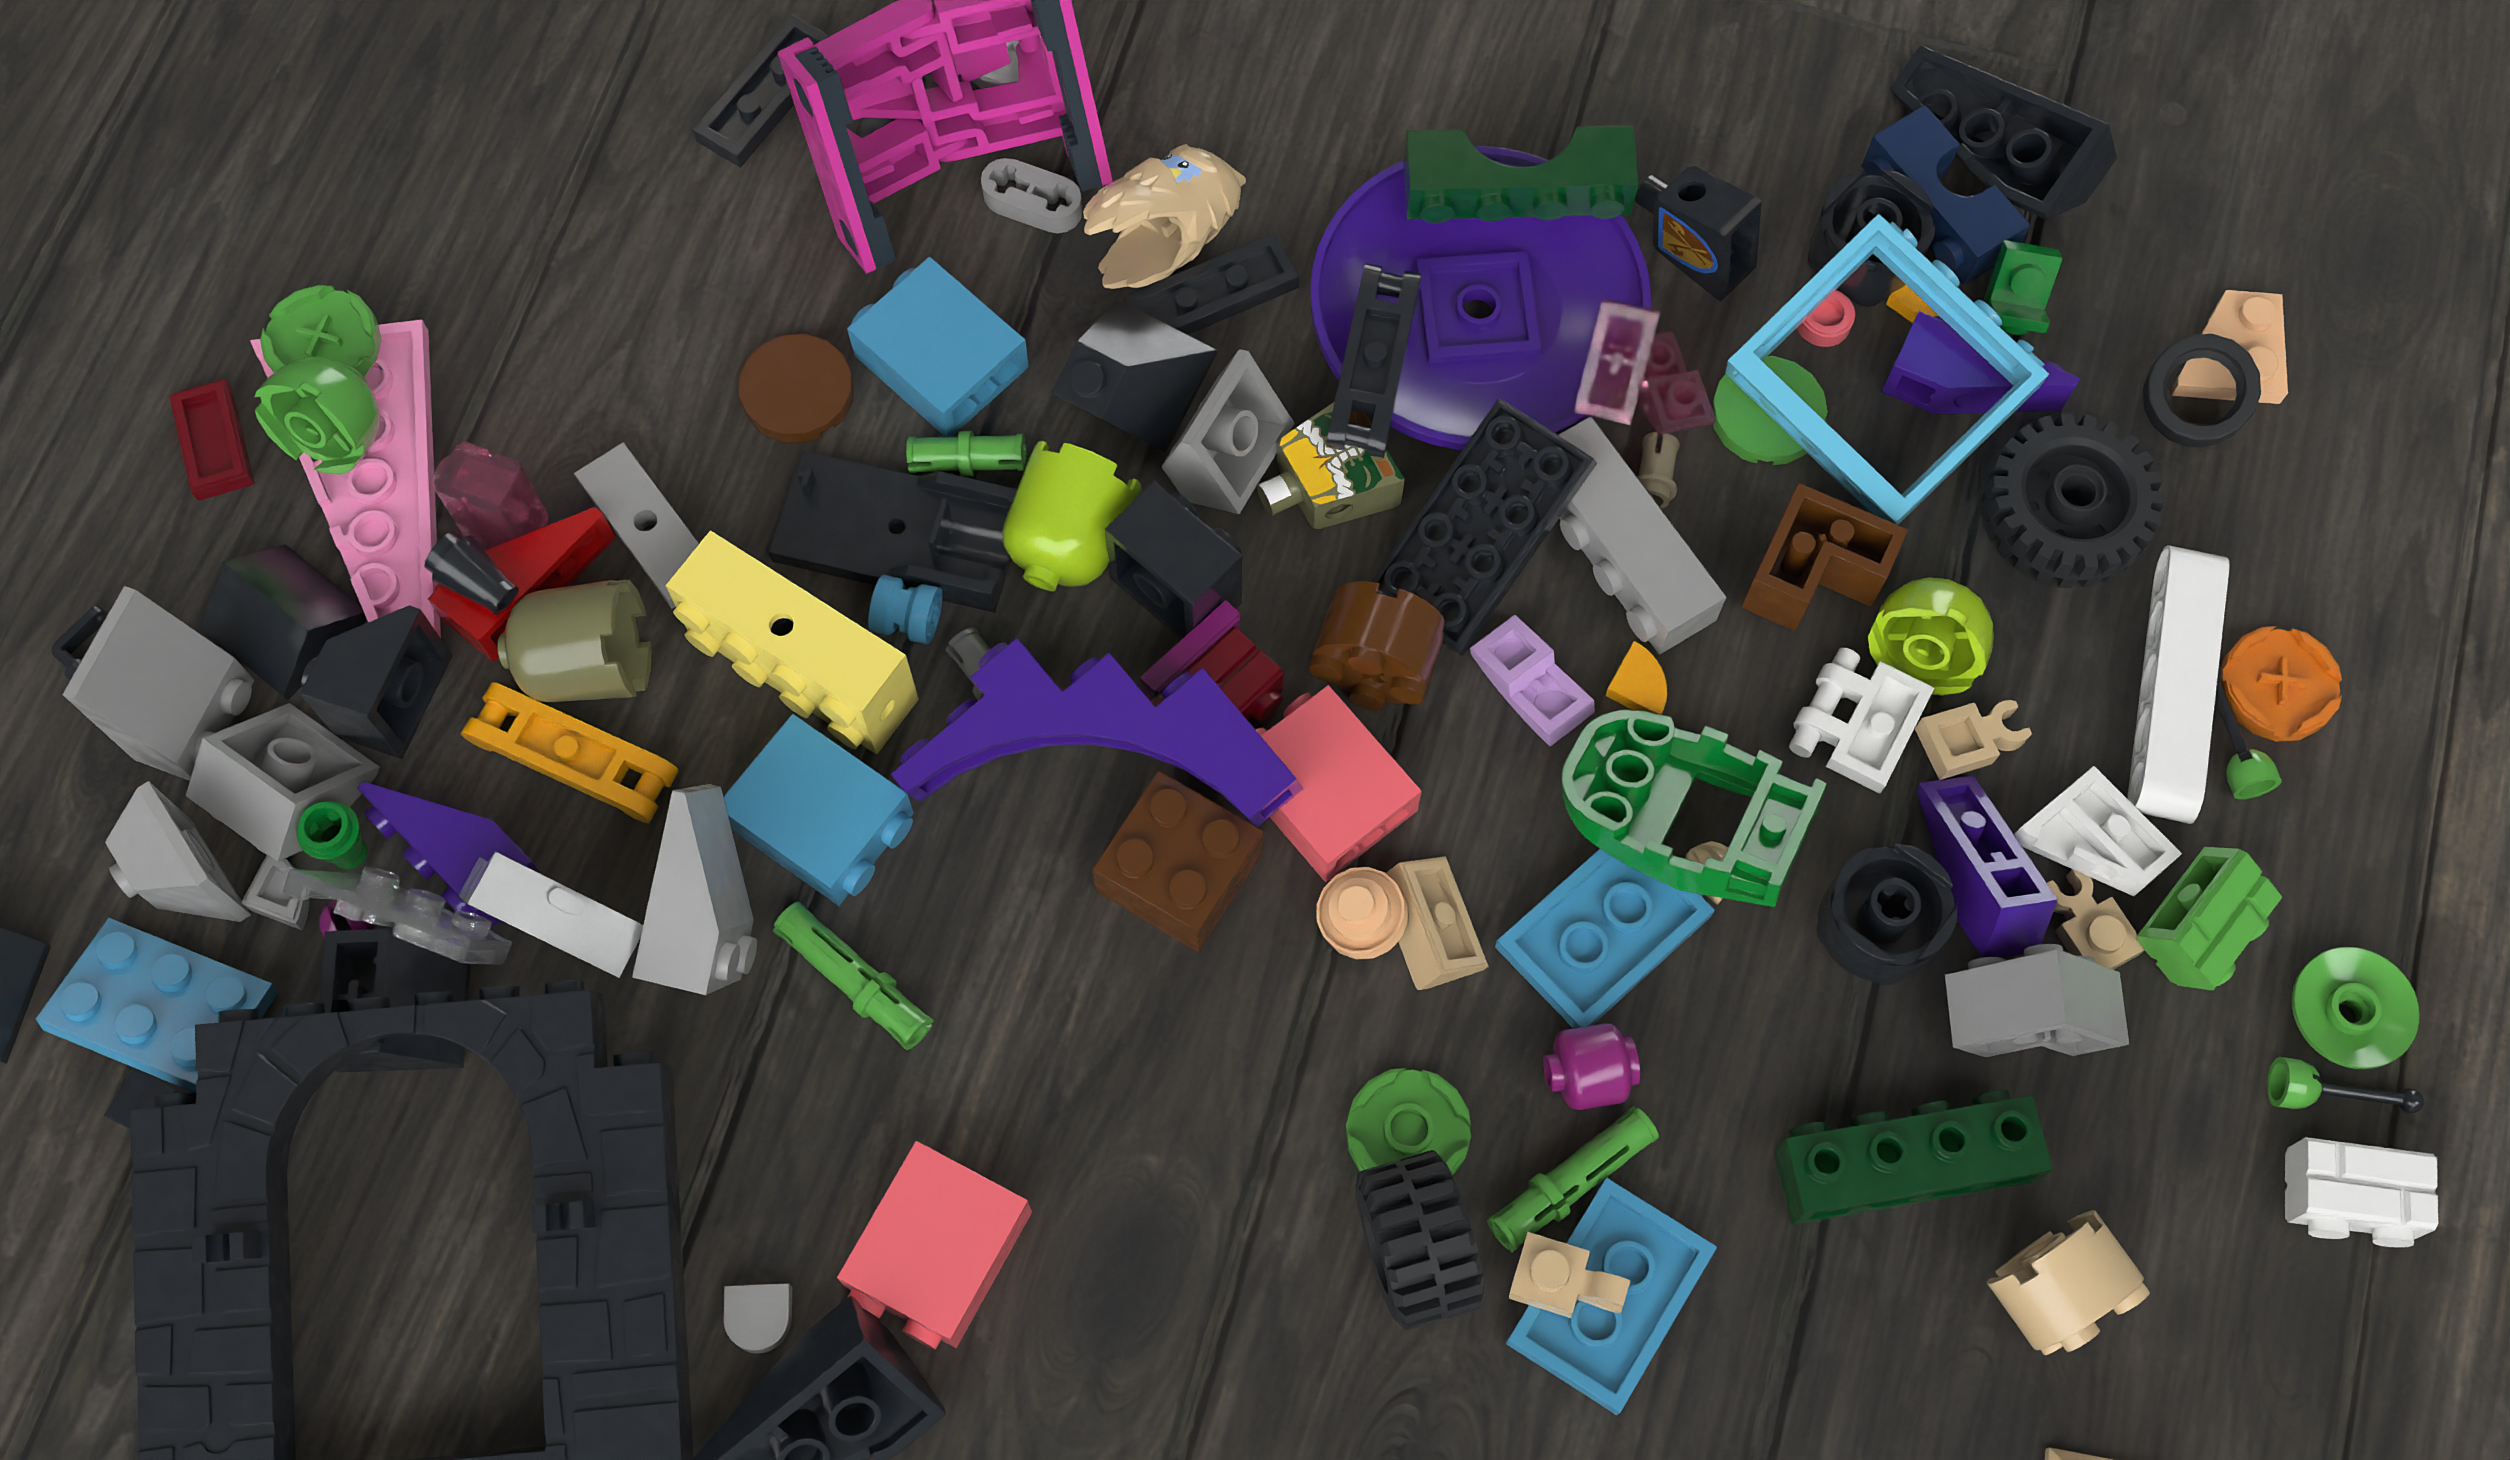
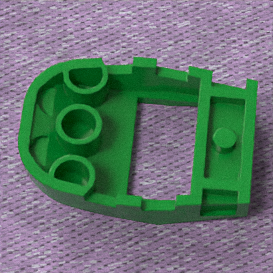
[1562,710,1827,907]

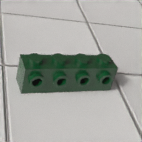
[1774,1090,2053,1225]

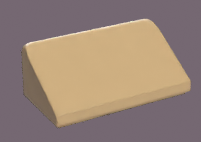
[1386,856,1489,990]

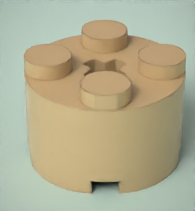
[1986,1210,2150,1355]

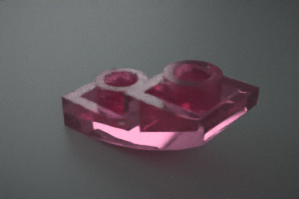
[1627,331,1716,435]

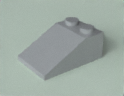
[63,586,254,781]
[632,784,757,995]

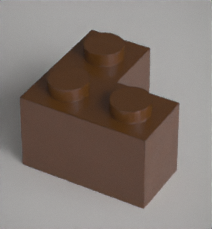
[1741,483,1908,631]

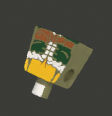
[1257,402,1404,529]

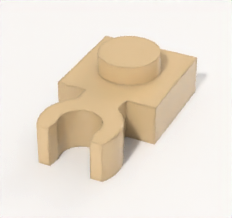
[1915,700,2032,780]
[2047,869,2145,969]

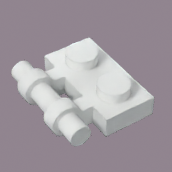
[1789,648,1934,794]

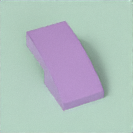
[1470,615,1595,746]

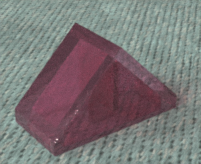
[1574,298,1660,425]

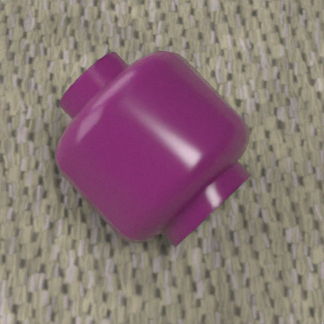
[1543,1024,1640,1110]

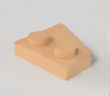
[2171,290,2288,404]

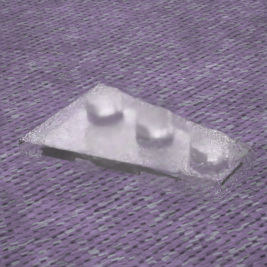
[282,866,513,965]

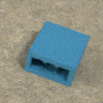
[847,256,1029,437]
[724,714,914,906]

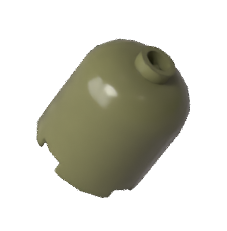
[498,580,652,702]

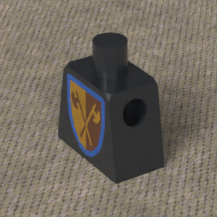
[1635,166,1762,302]

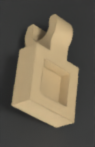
[1509,1232,1630,1318]

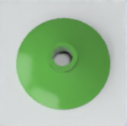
[2292,947,2420,1069]

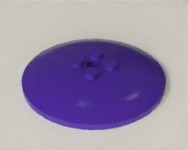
[1310,146,1651,450]

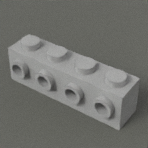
[1558,416,1726,655]

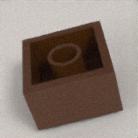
[1092,770,1263,953]

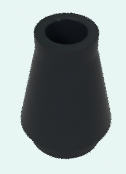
[424,531,519,615]

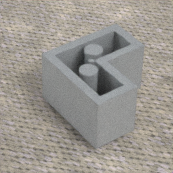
[1945,944,2129,1057]

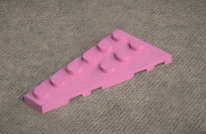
[250,320,441,638]

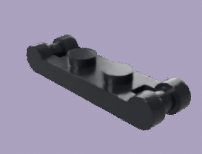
[1326,263,1422,458]

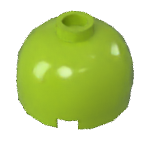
[1868,577,1994,696]

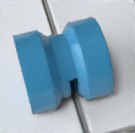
[868,575,943,644]

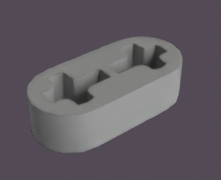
[981,158,1083,233]

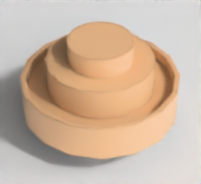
[1317,867,1408,959]

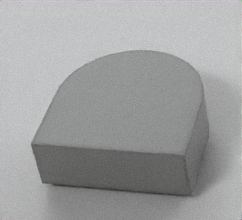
[724,1284,792,1353]

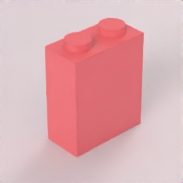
[1256,685,1422,882]
[837,1141,1032,1350]

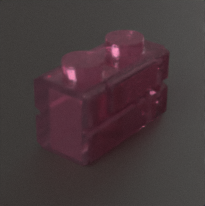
[433,441,549,549]

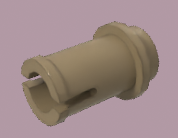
[1636,432,1680,509]

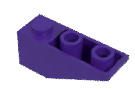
[1882,311,2080,414]
[357,782,541,929]

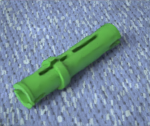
[773,902,933,1050]
[1487,1106,1659,1253]

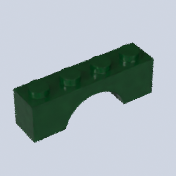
[1403,125,1639,223]

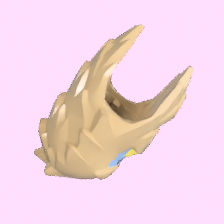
[1083,144,1246,289]

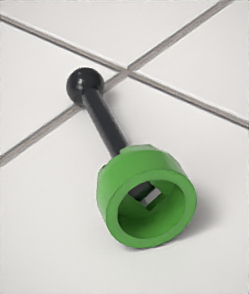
[2215,666,2282,799]
[2267,1057,2424,1113]

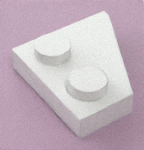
[2014,766,2182,896]

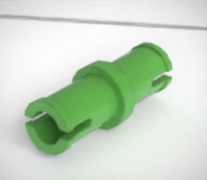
[906,431,1026,476]

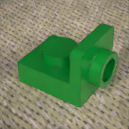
[1983,240,2063,335]

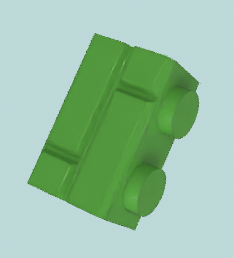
[2135,847,2282,990]

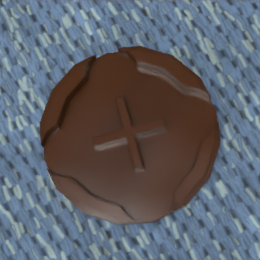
[739,334,853,443]

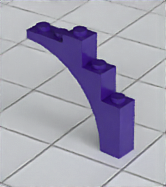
[891,638,1303,827]

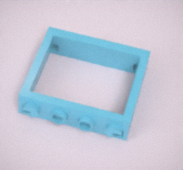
[1725,214,2049,525]

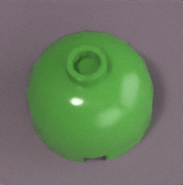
[254,357,380,475]

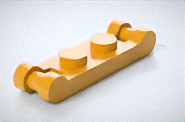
[461,682,679,823]

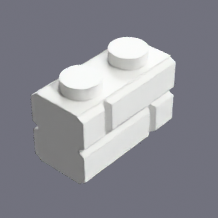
[2285,1137,2438,1247]

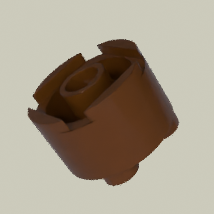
[1308,581,1445,711]

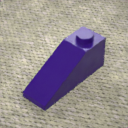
[1917,775,2058,958]

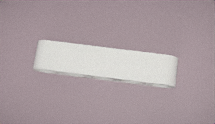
[2128,545,2229,824]

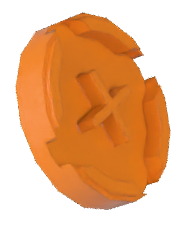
[2220,626,2342,742]

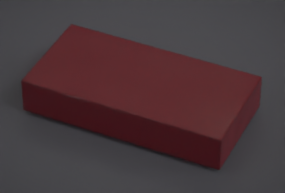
[169,379,255,501]

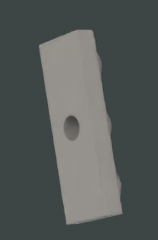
[574,442,699,609]

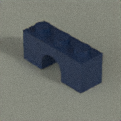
[1861,105,2030,286]

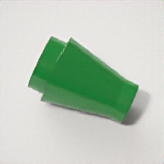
[297,801,368,869]

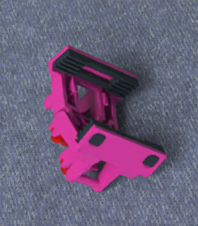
[777,0,1113,274]

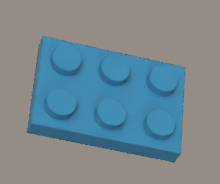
[1495,849,1715,1028]
[36,918,277,1093]
[1506,1178,1717,1415]

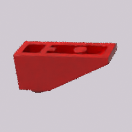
[428,507,616,663]

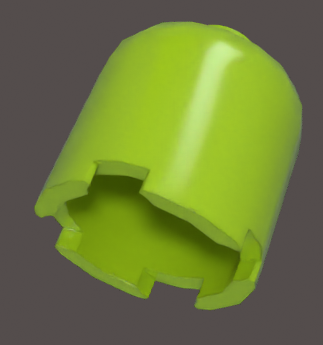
[1002,441,1143,591]

